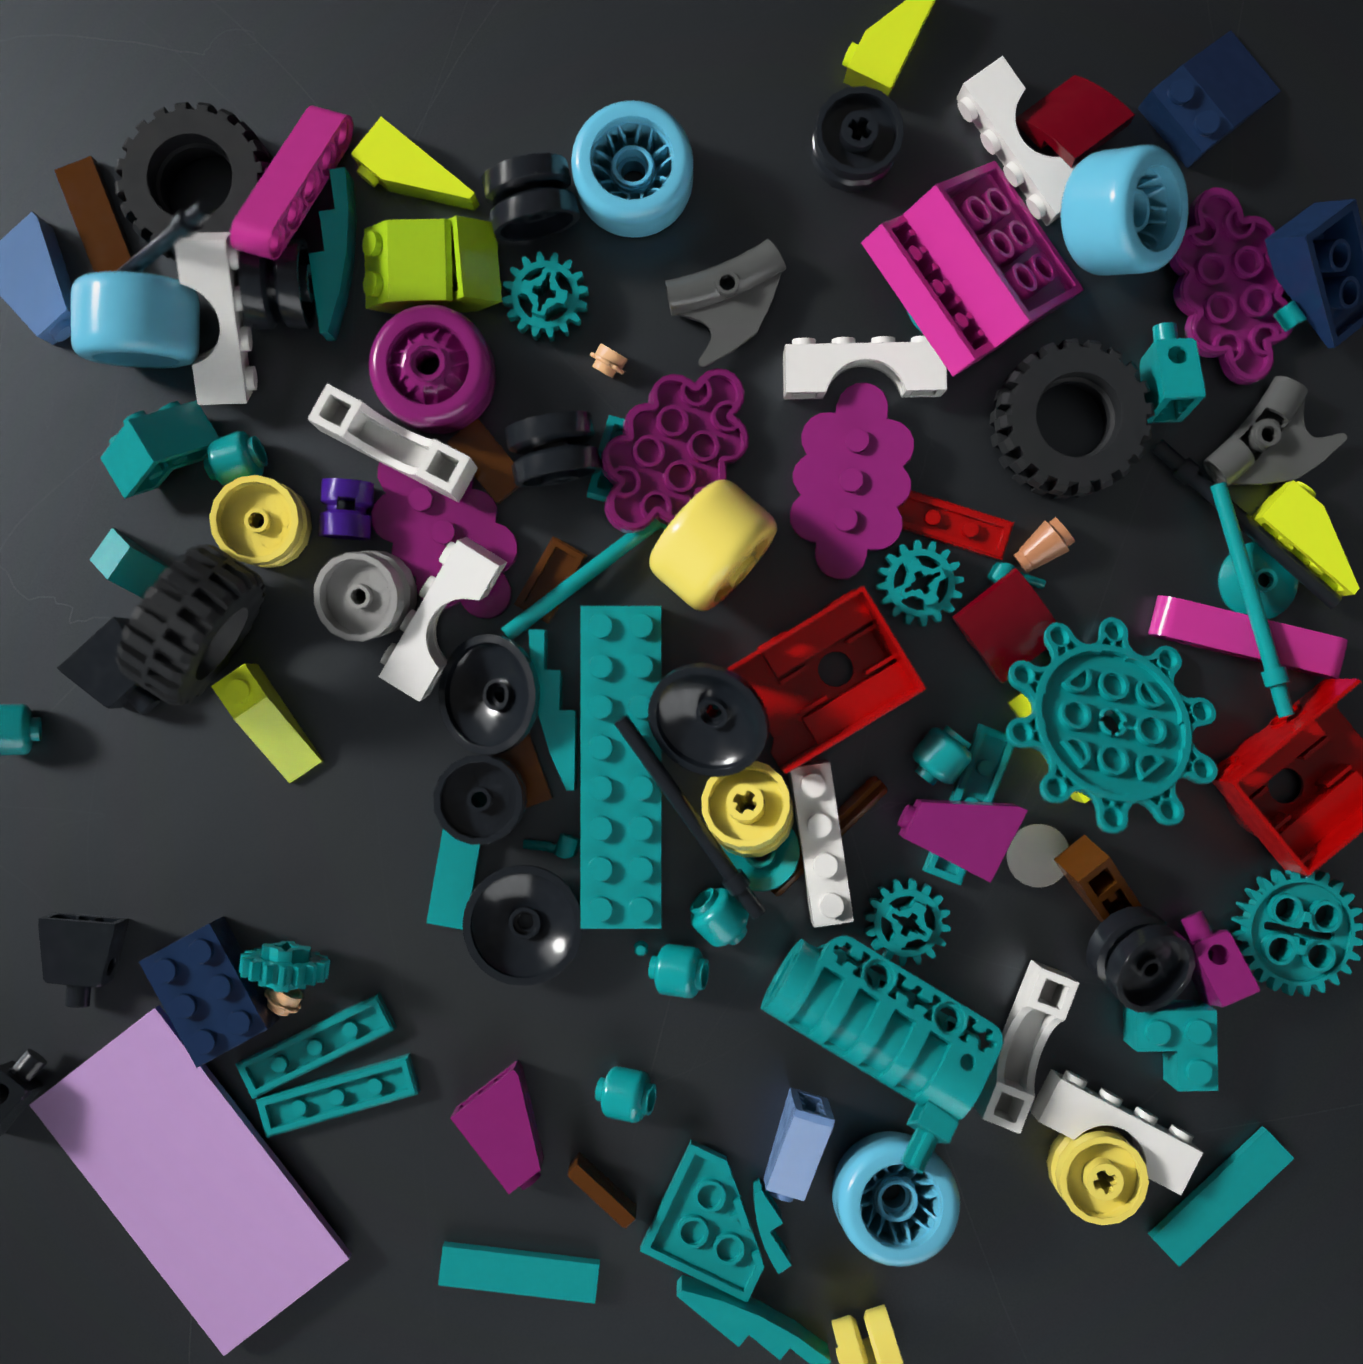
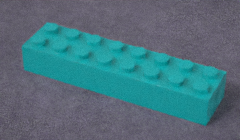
[581,606,662,929]

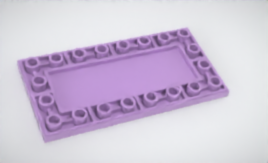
[30,1005,352,1356]

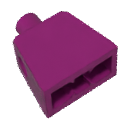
[1181,911,1261,1007]

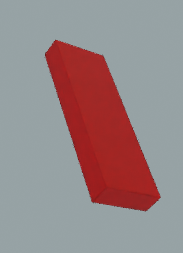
[898,490,1014,561]

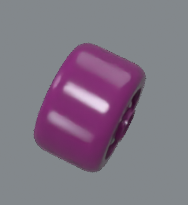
[369,304,497,434]

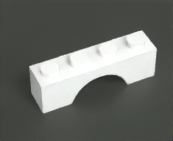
[956,56,1078,226]
[174,232,258,405]
[783,335,947,400]
[308,384,478,503]
[379,537,507,702]
[788,760,854,928]
[973,960,1079,1134]
[1029,1069,1203,1195]

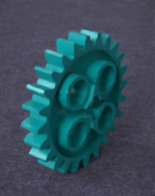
[1230,869,1363,997]

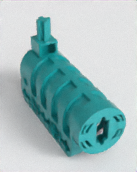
[761,936,1003,1174]

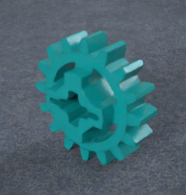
[502,251,589,342]
[876,540,964,627]
[863,878,951,966]
[239,941,330,992]

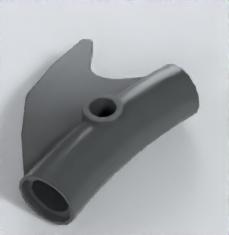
[665,239,786,368]
[1203,376,1347,486]

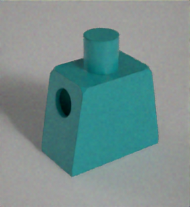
[1139,322,1206,424]

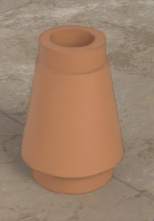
[1013,517,1075,573]

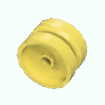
[209,475,312,568]
[701,761,794,858]
[1046,1126,1149,1226]
[831,1304,903,1364]

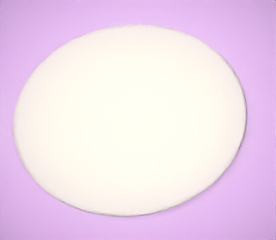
[1006,824,1069,888]

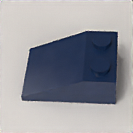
[1138,30,1281,168]
[1265,199,1363,348]

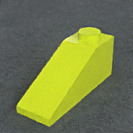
[842,0,936,97]
[351,117,480,211]
[1251,480,1360,596]
[211,663,323,784]

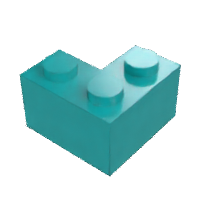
[100,400,219,499]
[1123,1000,1218,1092]

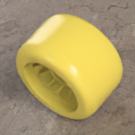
[649,479,777,611]

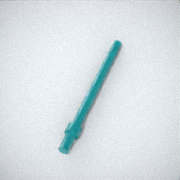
[1210,482,1295,718]
[501,518,668,640]

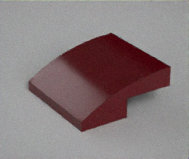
[1016,75,1135,168]
[952,568,1056,683]

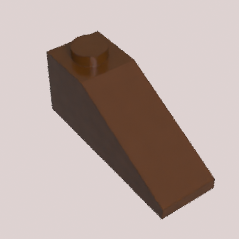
[1053,835,1142,922]

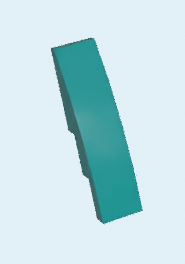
[308,167,357,342]
[529,629,578,791]
[677,1275,831,1364]

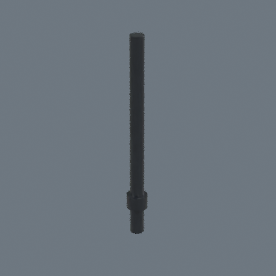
[116,199,214,273]
[1151,439,1342,609]
[614,714,766,920]

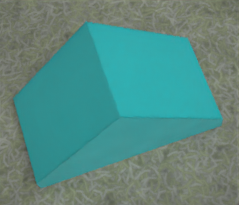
[90,528,170,599]

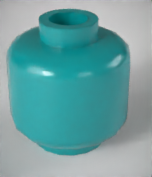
[203,431,268,486]
[0,704,42,756]
[913,725,972,786]
[690,888,749,947]
[648,944,709,998]
[595,1066,657,1123]

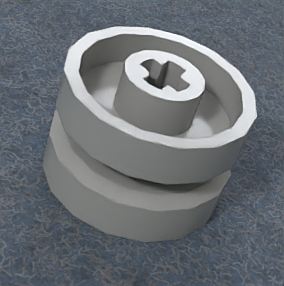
[314,550,417,641]

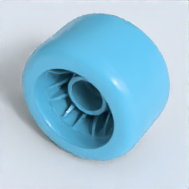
[571,100,694,238]
[1061,145,1189,276]
[71,271,200,368]
[832,1131,960,1267]

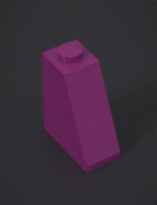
[897,799,1028,883]
[450,1060,544,1194]

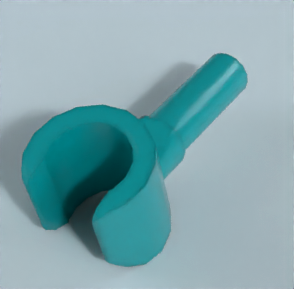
[1273,300,1307,332]
[987,562,1046,589]
[523,833,581,859]

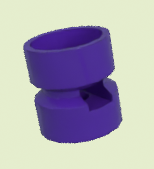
[318,478,374,540]

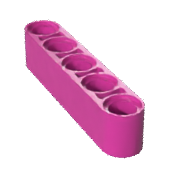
[230,105,354,260]
[1148,595,1348,679]

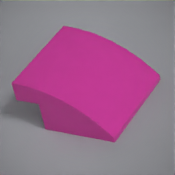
[861,160,1084,376]

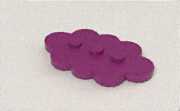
[1169,187,1293,385]
[601,368,749,533]
[790,383,914,580]
[371,462,518,619]

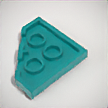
[640,1139,764,1303]

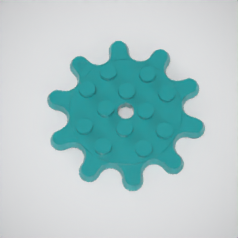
[1006,617,1218,833]

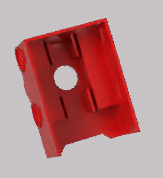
[726,586,926,774]
[1212,679,1363,876]

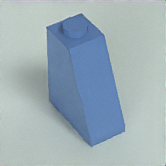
[0,212,72,345]
[764,1087,835,1202]

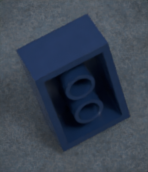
[139,916,280,1068]

